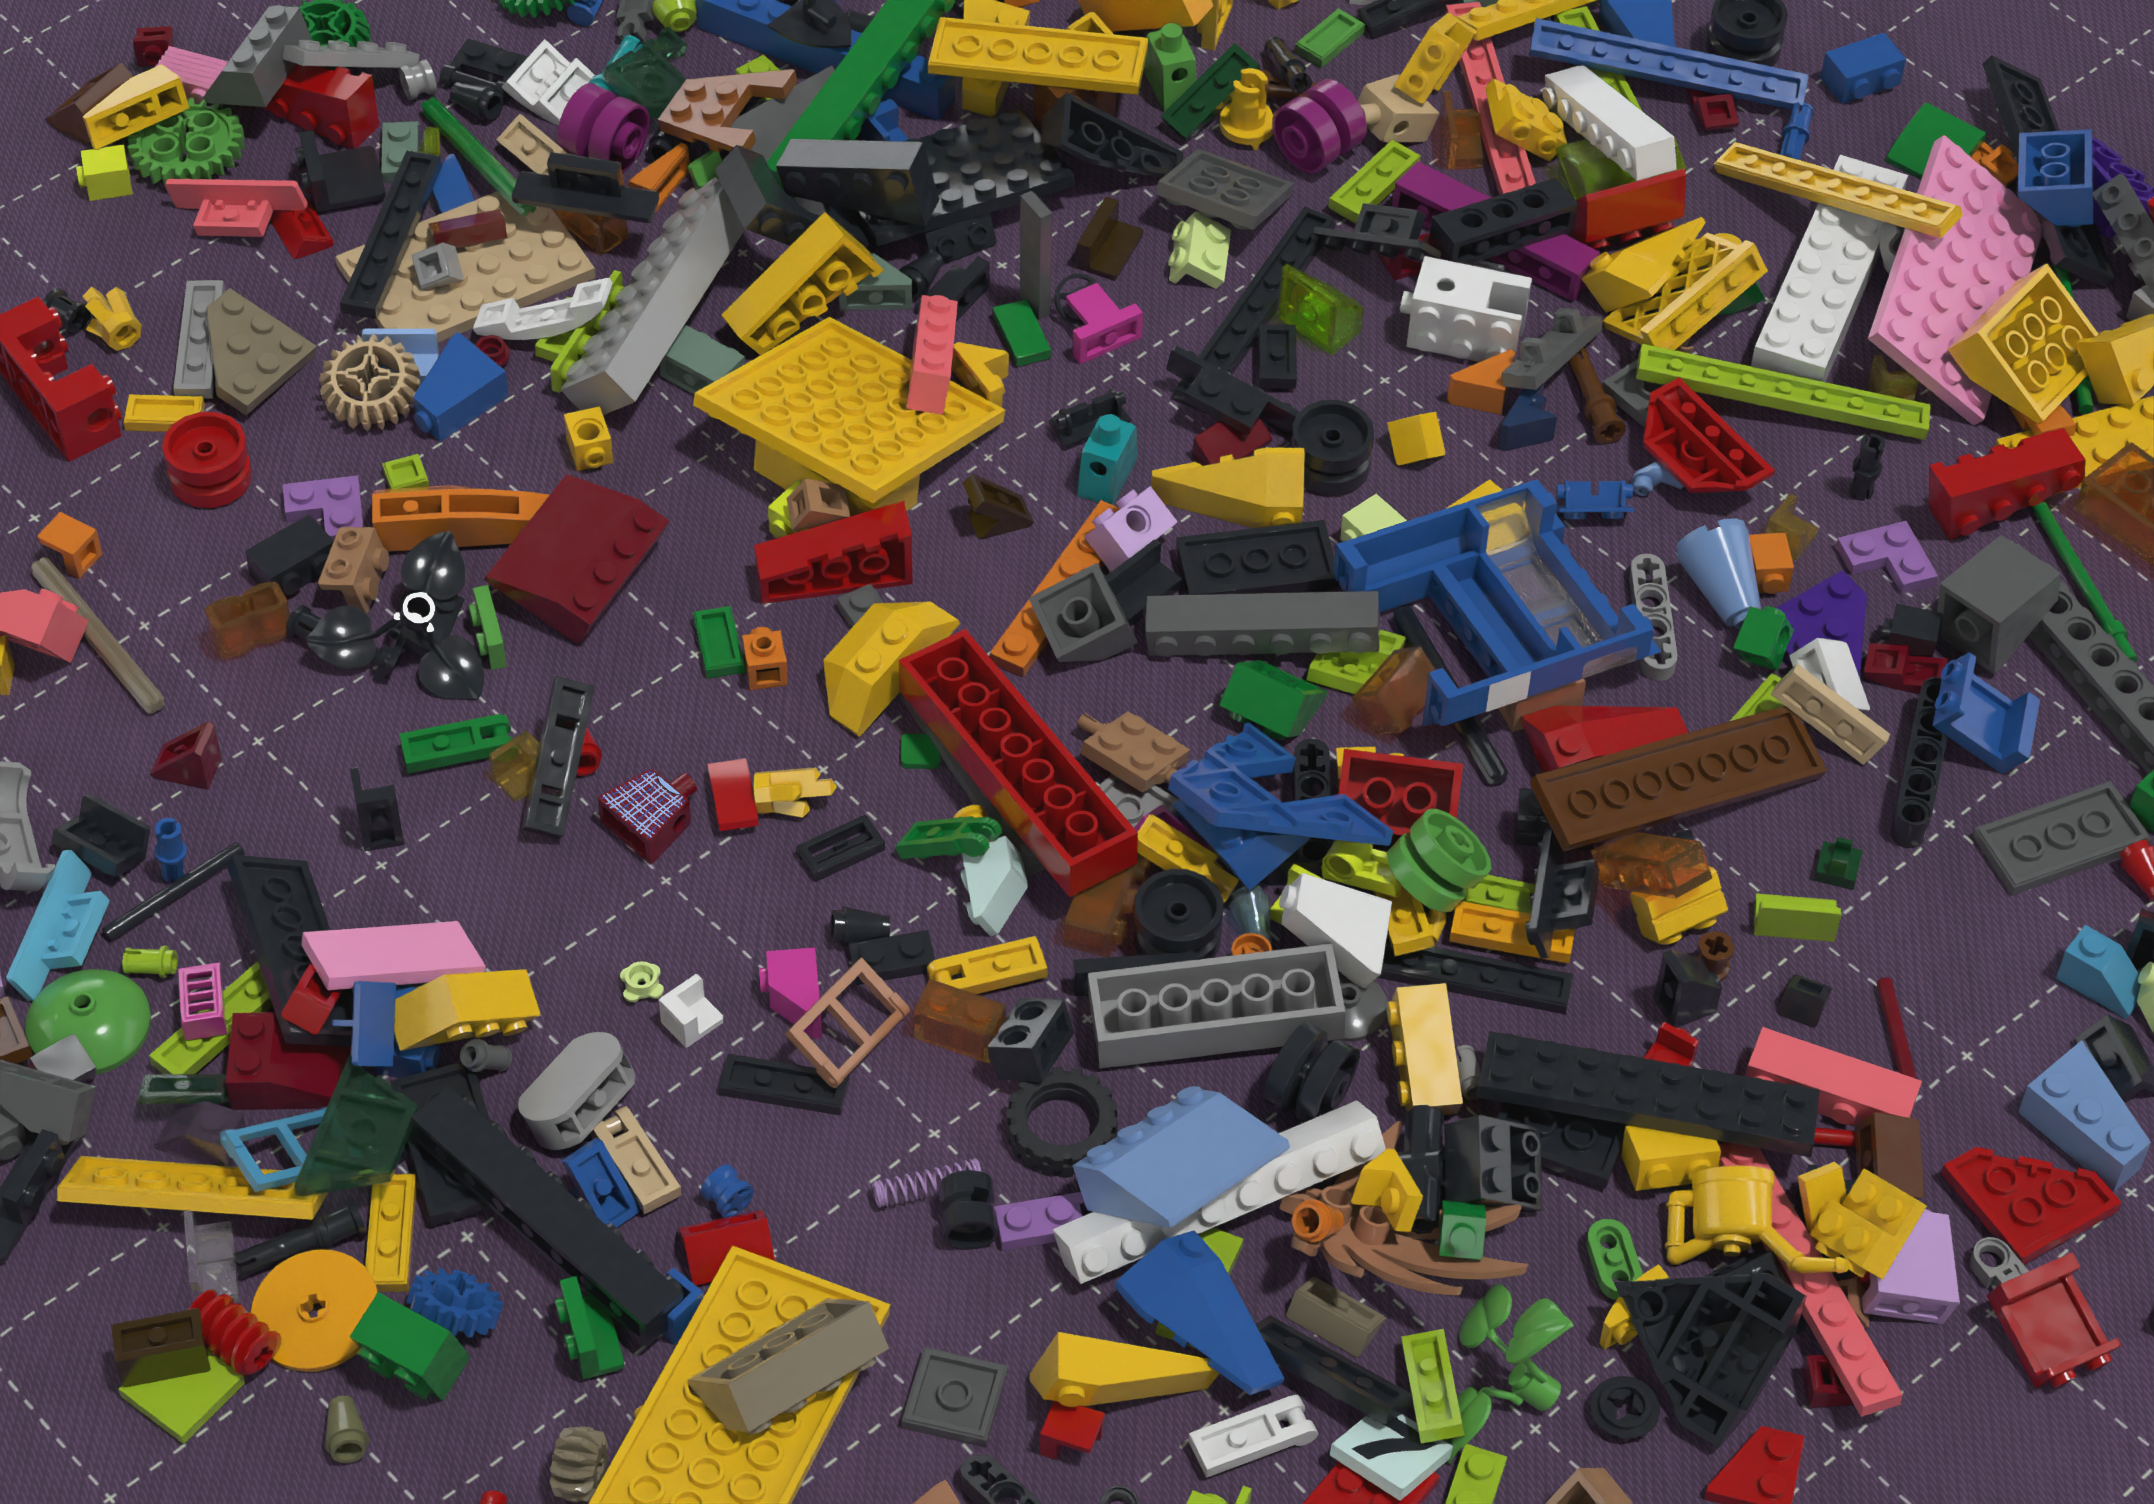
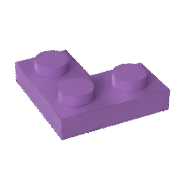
[283,475,364,540]
[1835,521,1938,594]

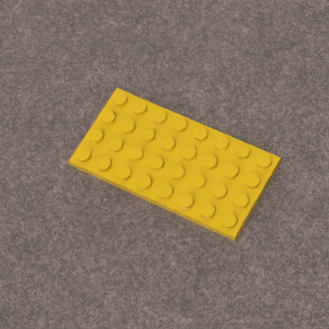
[588,1245,891,1504]

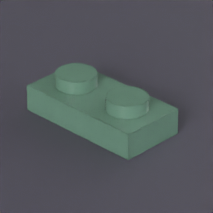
[381,121,419,183]

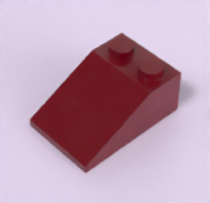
[226,1012,361,1110]

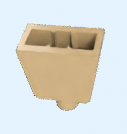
[1358,74,1439,142]

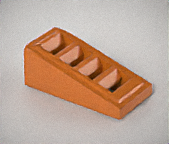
[628,143,690,213]

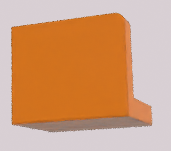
[38,512,103,579]

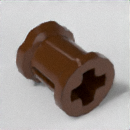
[1697,931,1735,982]

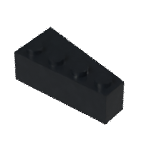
[776,139,940,227]

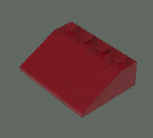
[484,474,670,646]

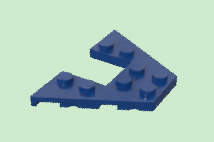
[1168,723,1394,846]

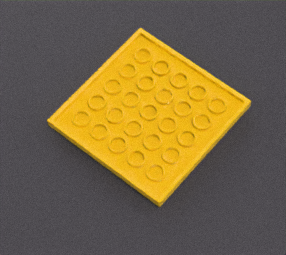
[693,317,1006,503]

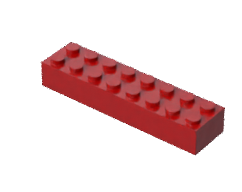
[899,629,1138,897]

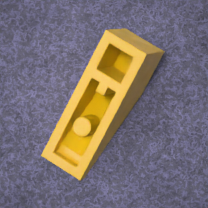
[82,64,190,150]

